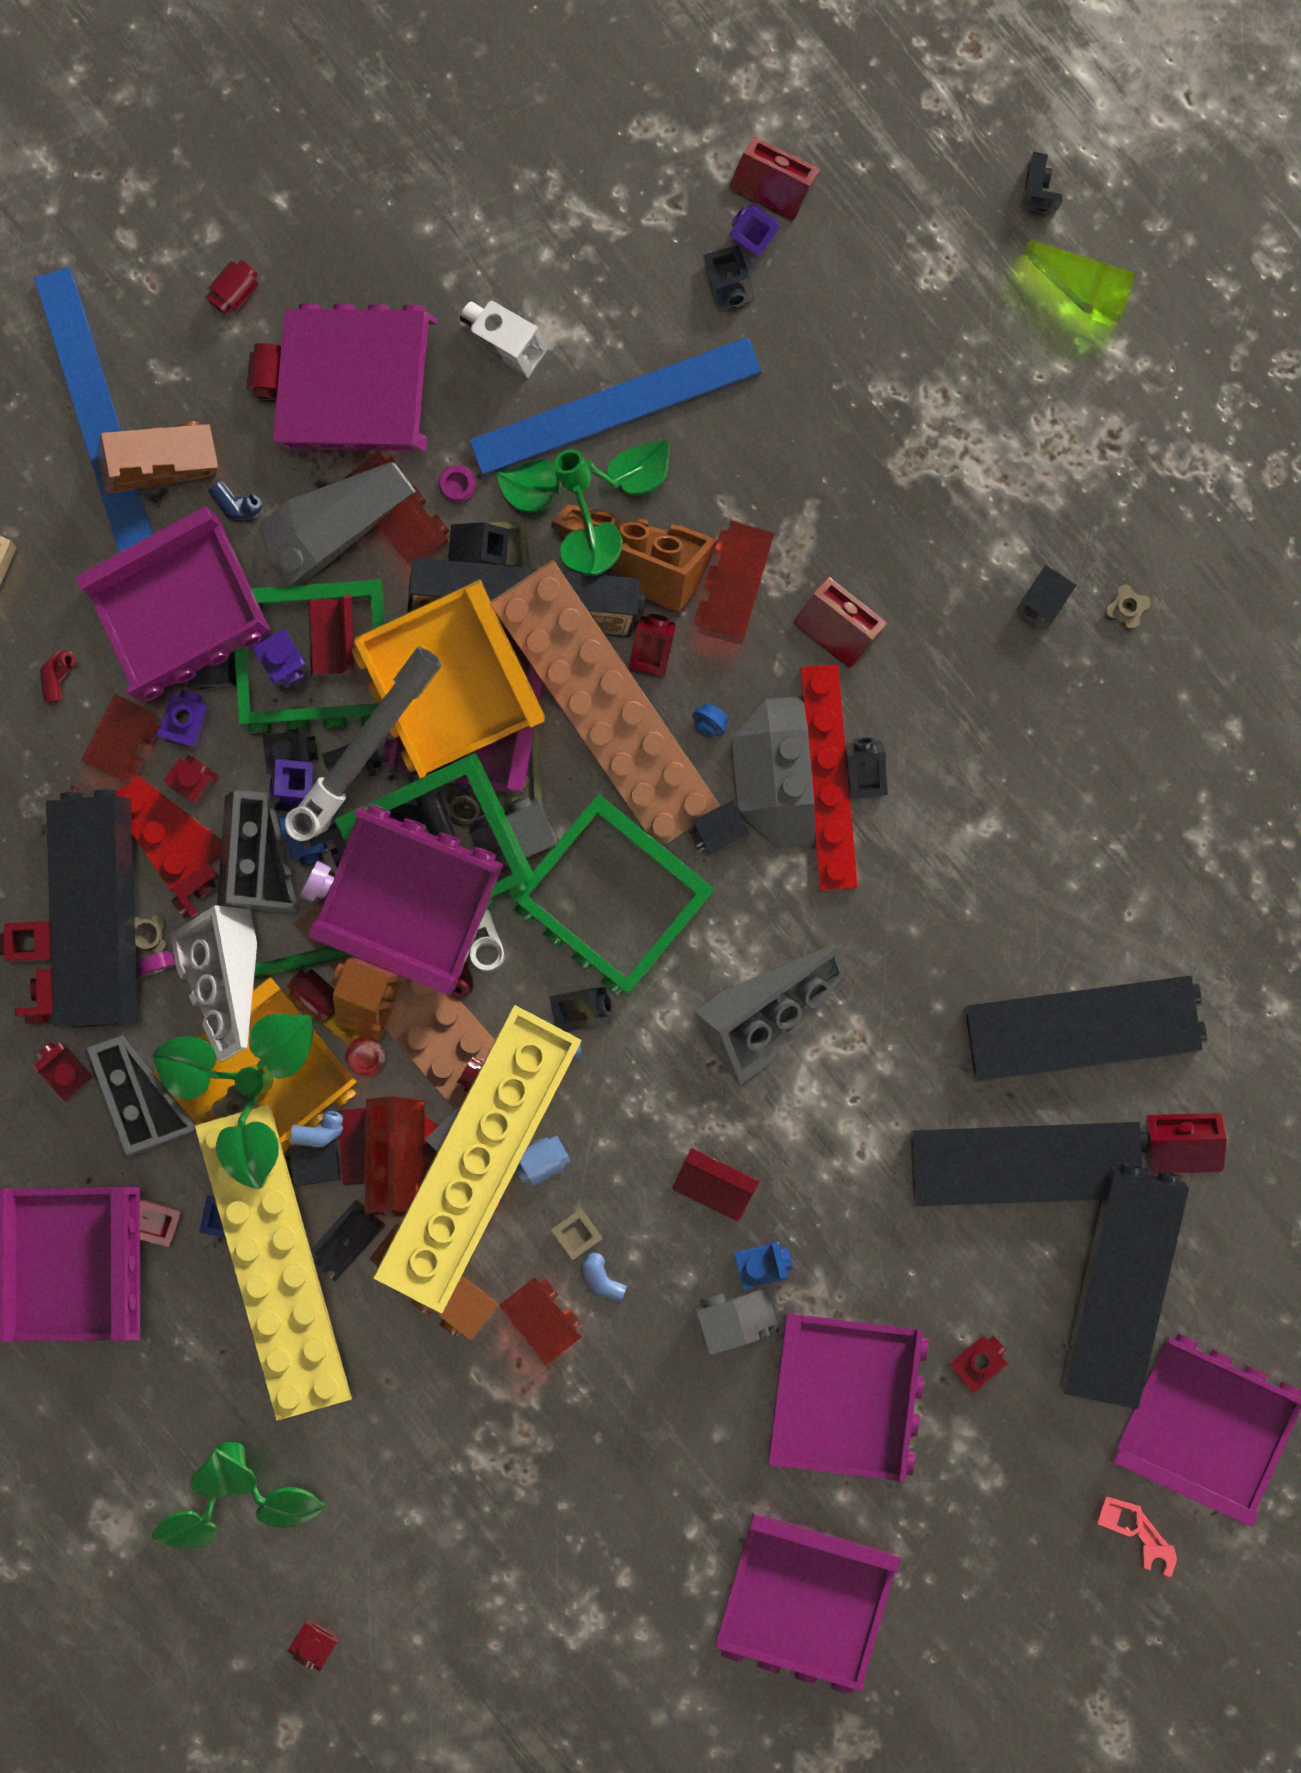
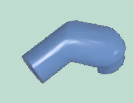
[290,1111,343,1147]
[580,1253,627,1303]

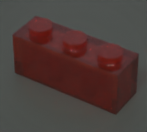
[343,451,450,568]
[695,521,774,645]
[365,1096,425,1217]

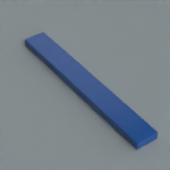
[34,267,153,553]
[470,337,762,476]

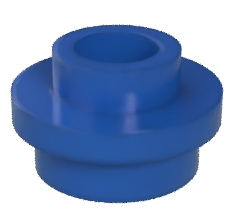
[692,703,728,737]

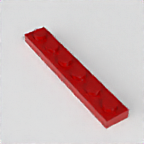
[800,664,858,891]

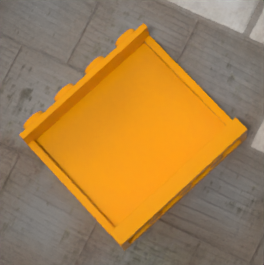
[352,580,545,779]
[153,977,358,1153]

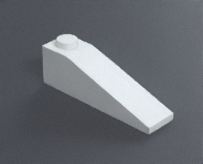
[170,905,257,1061]

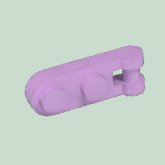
[298,861,335,906]

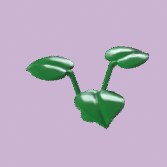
[497,439,670,576]
[153,1014,313,1189]
[151,1442,325,1549]

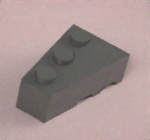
[217,790,300,915]
[85,1035,196,1159]
[694,1288,779,1355]

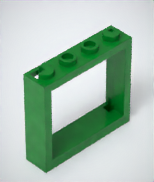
[235,580,385,734]
[335,753,534,907]
[512,793,715,996]

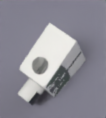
[460,301,549,378]

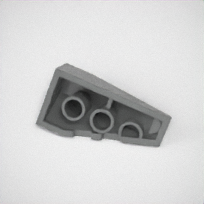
[261,462,416,586]
[694,944,847,1085]

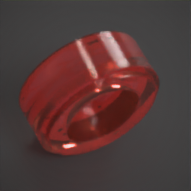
[345,1037,385,1077]

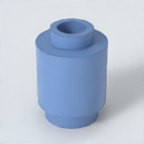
[516,1135,571,1187]

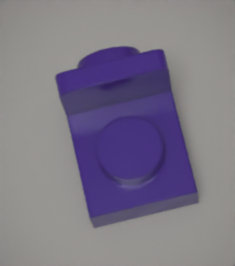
[252,629,308,688]

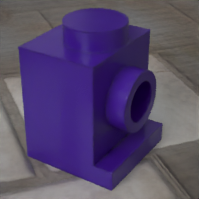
[728,203,781,257]
[157,690,209,751]
[269,759,313,811]

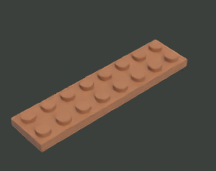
[490,560,720,846]
[293,894,495,1110]

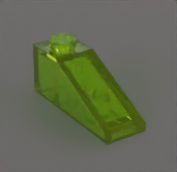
[1024,239,1136,324]

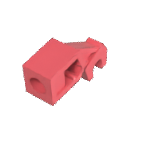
[1095,1495,1177,1577]

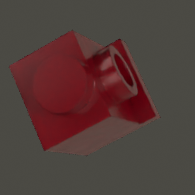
[163,755,219,807]
[0,921,51,964]
[947,1334,1008,1393]
[287,1618,340,1672]

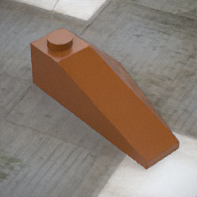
[551,504,717,612]

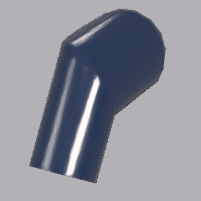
[208,481,262,520]

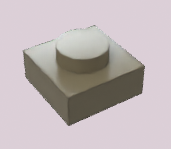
[551,1208,603,1261]

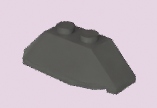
[732,696,816,848]

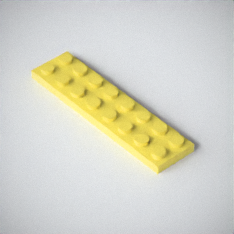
[373,1005,582,1314]
[195,1105,352,1421]

